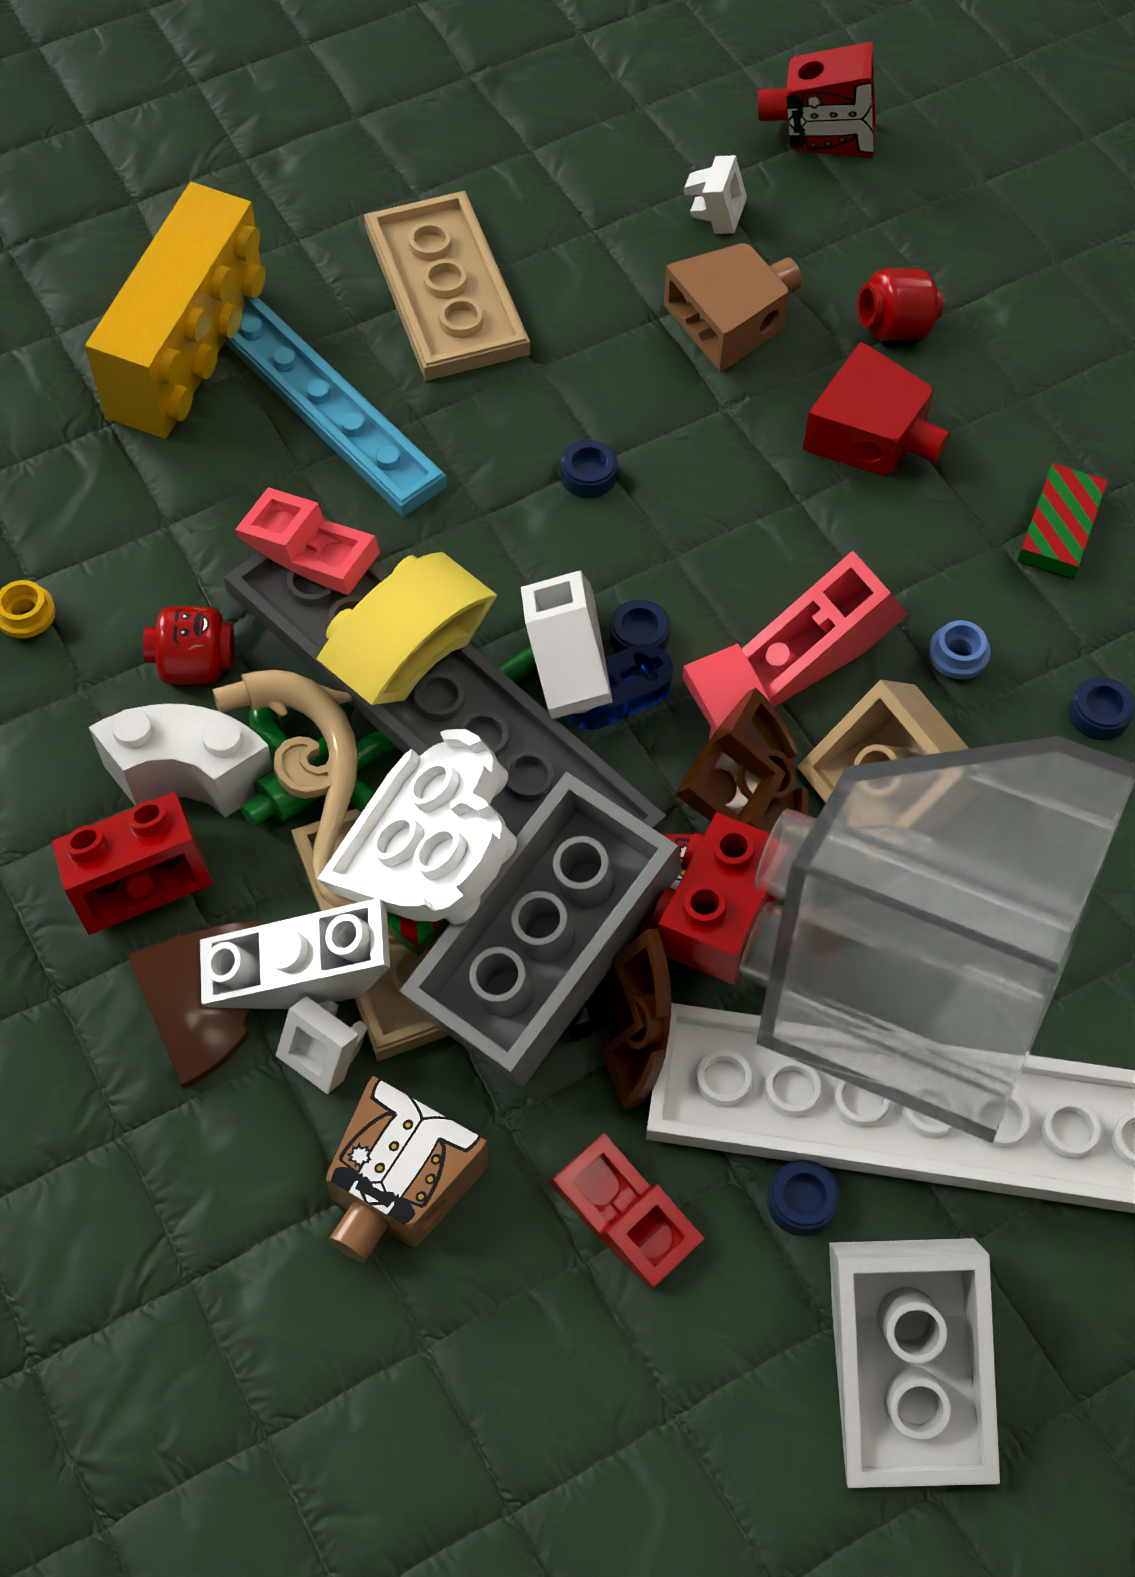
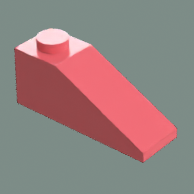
[742,551,909,707]

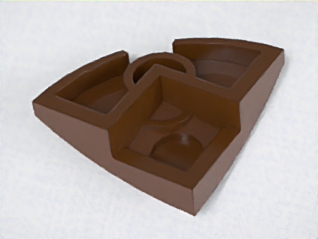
[675,688,809,863]
[128,920,261,1089]
[601,928,671,1112]

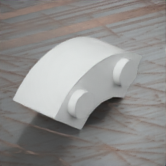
[89,704,274,818]

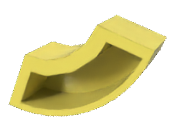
[316,552,497,705]

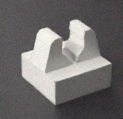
[684,155,747,234]
[276,996,367,1094]

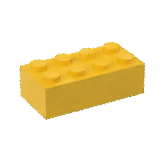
[85,181,266,439]

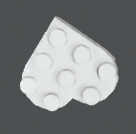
[317,729,517,924]

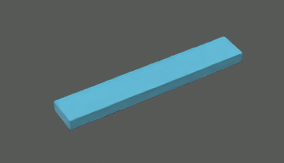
[225,296,447,517]

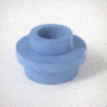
[928,620,991,679]

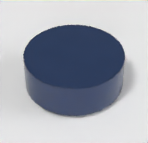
[560,440,618,498]
[610,600,670,661]
[1069,677,1135,740]
[767,1160,840,1236]

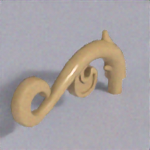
[212,669,359,908]

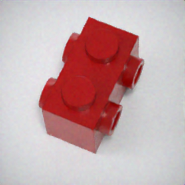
[52,791,213,935]
[652,812,792,986]

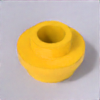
[0,580,56,639]

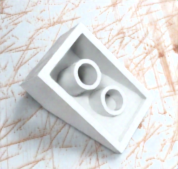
[829,1238,1000,1488]

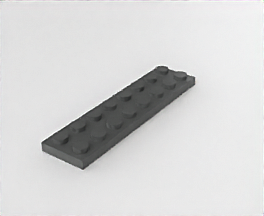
[224,516,666,837]

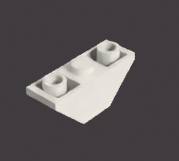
[521,570,613,719]
[200,898,390,1009]

